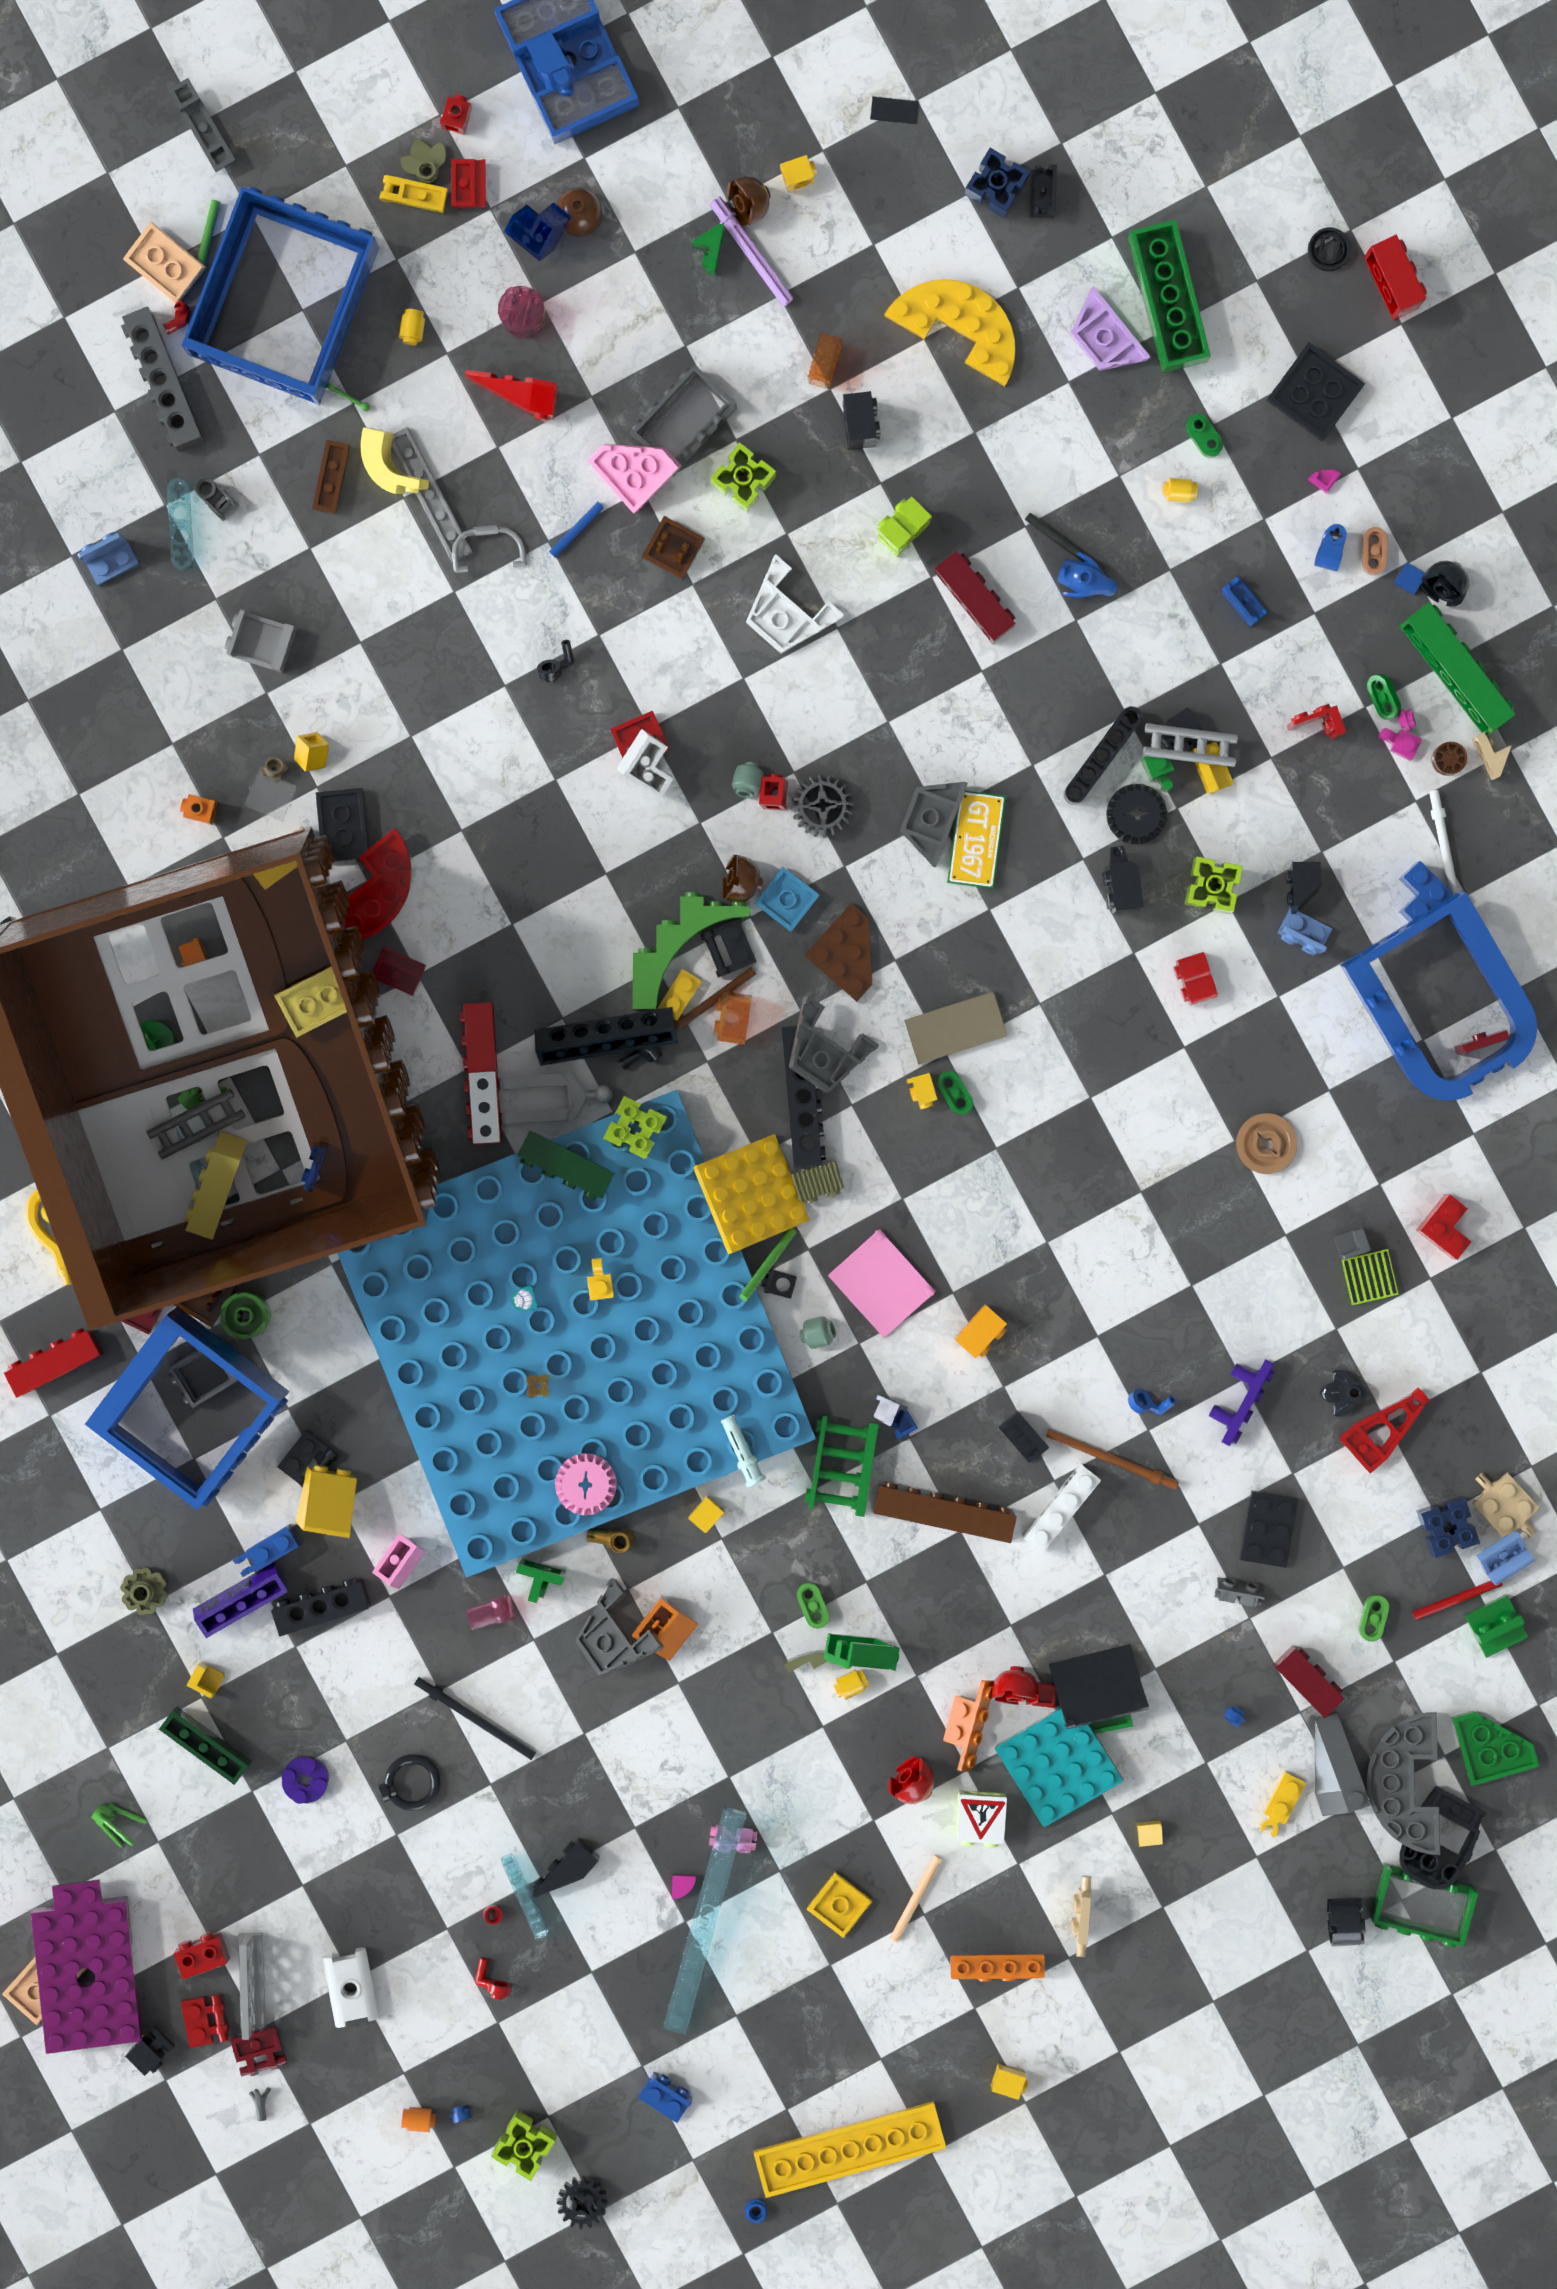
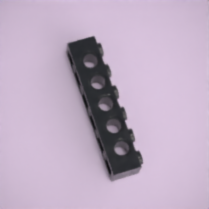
[534,1007,678,1066]
[782,1026,826,1168]

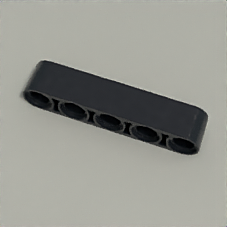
[1064,706,1142,805]

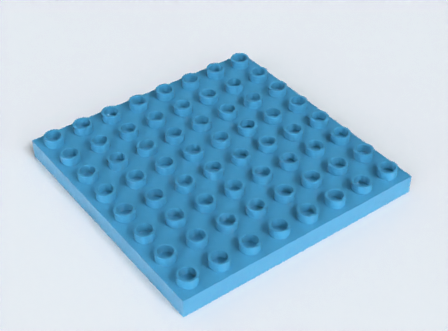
[337,1090,816,1578]

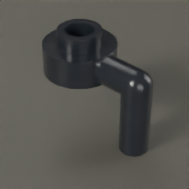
[537,639,574,682]

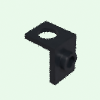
[761,1269,797,1299]

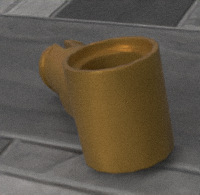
[587,1528,635,1553]

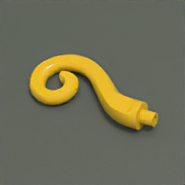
[25,1189,72,1285]

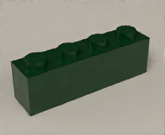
[517,1130,615,1201]
[158,1706,252,1785]

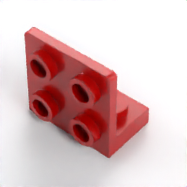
[1287,704,1346,740]

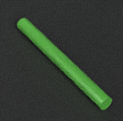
[739,1228,796,1301]

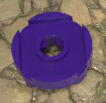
[281,1756,329,1804]

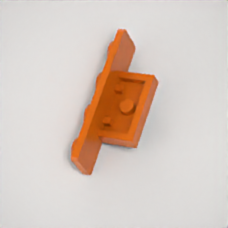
[943,1680,994,1772]
[950,1954,1045,1982]

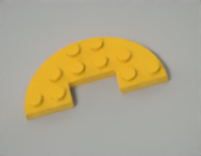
[884,279,1015,387]

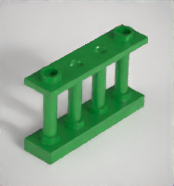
[805,1414,879,1517]

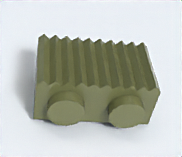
[791,1161,844,1204]

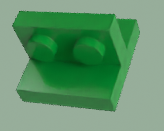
[516,1559,566,1603]
[1464,1594,1528,1658]

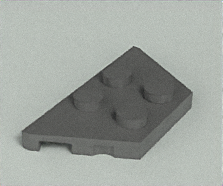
[900,782,968,868]

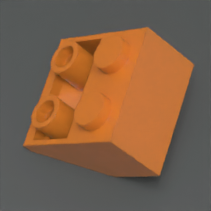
[632,1595,698,1661]

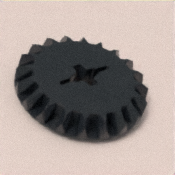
[1106,783,1167,845]

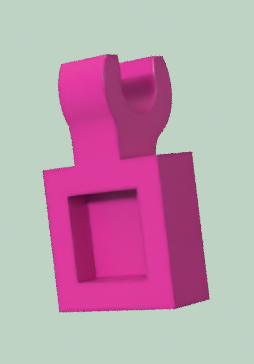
[1378,728,1423,761]

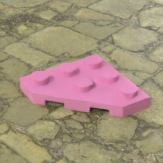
[588,444,682,513]

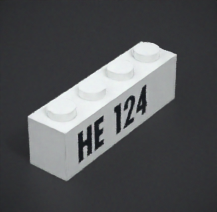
[1022,1463,1101,1553]

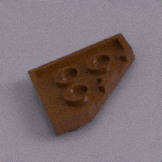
[804,903,872,1002]

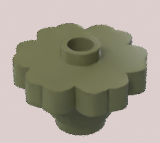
[120,1567,169,1615]

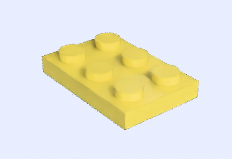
[274,966,347,1038]

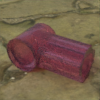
[466,1595,516,1630]

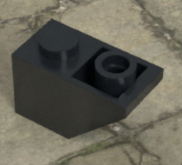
[1286,862,1322,914]

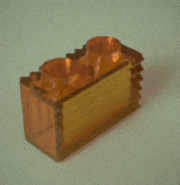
[807,333,842,389]

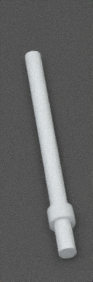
[1429,790,1459,897]

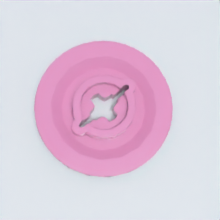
[555,1453,617,1515]

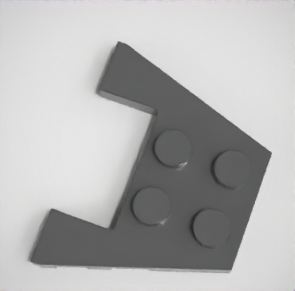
[789,995,879,1093]
[575,1578,664,1677]

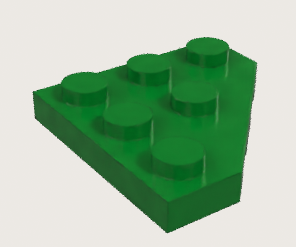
[1451,1711,1539,1786]

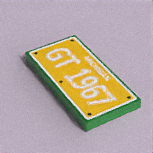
[947,791,1006,889]

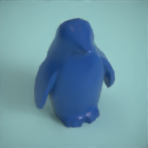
[1057,552,1118,599]

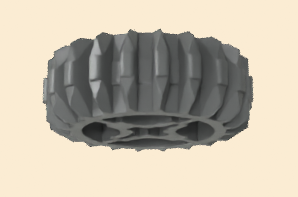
[791,774,854,838]

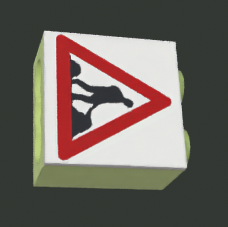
[956,1790,1007,1847]

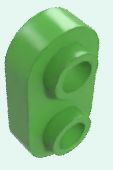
[797,1582,829,1629]
[1358,1594,1389,1642]

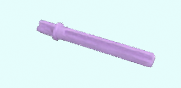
[710,196,793,306]

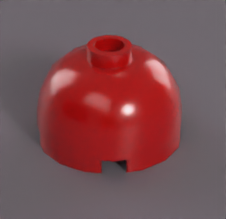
[992,1666,1039,1705]
[888,1756,935,1805]

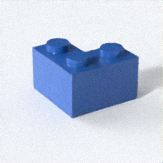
[1399,861,1453,922]

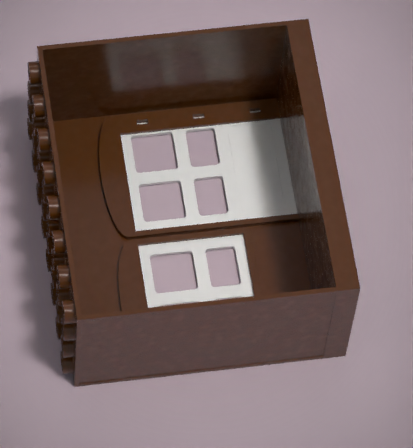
[0,827,440,1331]

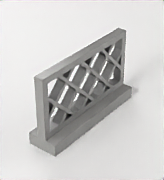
[238,1932,266,2040]

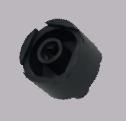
[1327,1897,1366,1947]

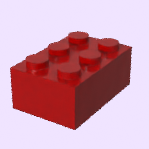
[1363,234,1427,321]

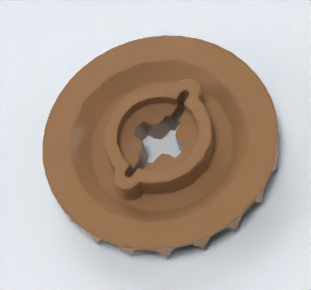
[1236,1113,1297,1174]

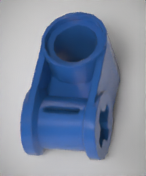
[1314,524,1347,572]

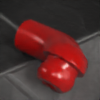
[163,301,190,335]

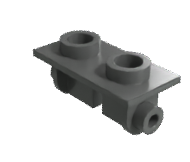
[1214,1577,1264,1608]

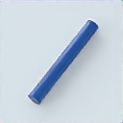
[549,501,604,558]

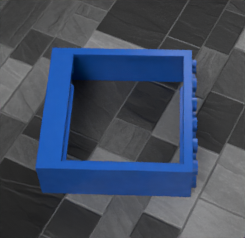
[85,1306,290,1510]

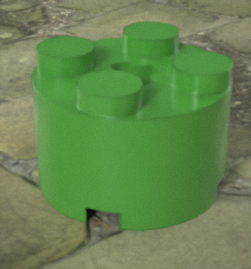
[220,1291,271,1339]

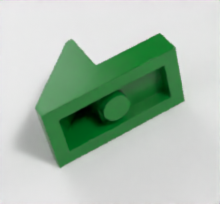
[692,224,724,276]

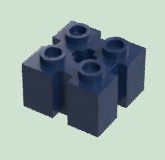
[964,147,1030,219]
[1416,1496,1480,1558]

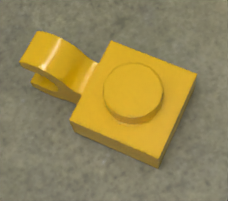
[587,1258,614,1300]

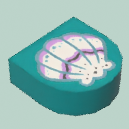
[511,1285,538,1312]

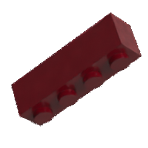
[934,551,1016,644]

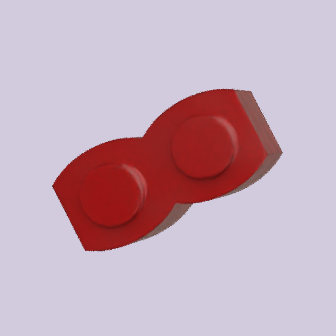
[1173,952,1218,1006]

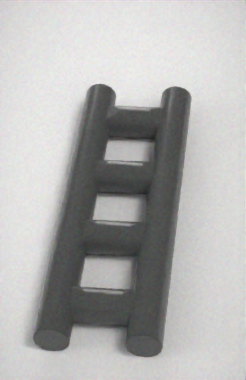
[146,1089,246,1160]

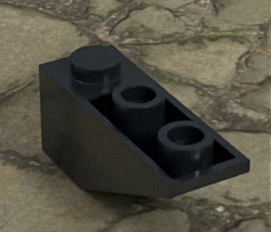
[532,1838,600,1898]

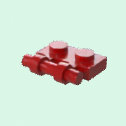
[181,1994,229,2048]

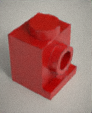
[440,94,472,135]
[759,774,788,810]

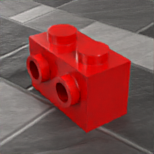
[173,1932,230,1980]

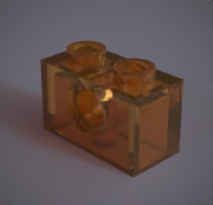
[713,991,752,1045]

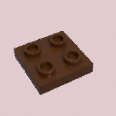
[642,516,705,580]
[174,1286,236,1328]

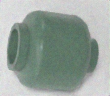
[732,762,765,799]
[800,1316,836,1349]

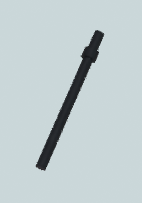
[414,1677,536,1760]

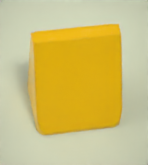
[1137,1820,1163,1847]

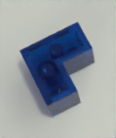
[504,202,572,262]

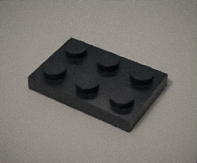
[315,788,369,862]
[1239,1490,1298,1568]

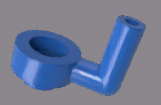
[1128,1389,1177,1415]

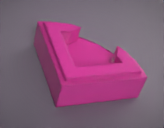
[1308,469,1341,494]
[672,1874,696,1899]

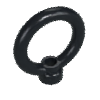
[378,1754,440,1811]

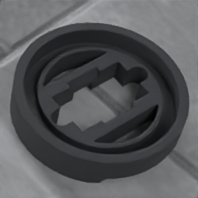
[1308,227,1351,271]

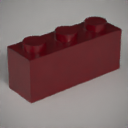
[1273,1645,1344,1718]

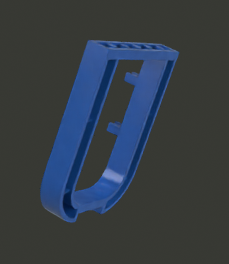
[1340,891,1537,1101]

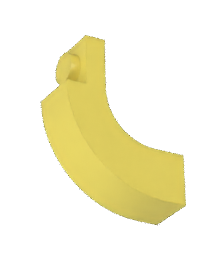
[361,428,429,494]

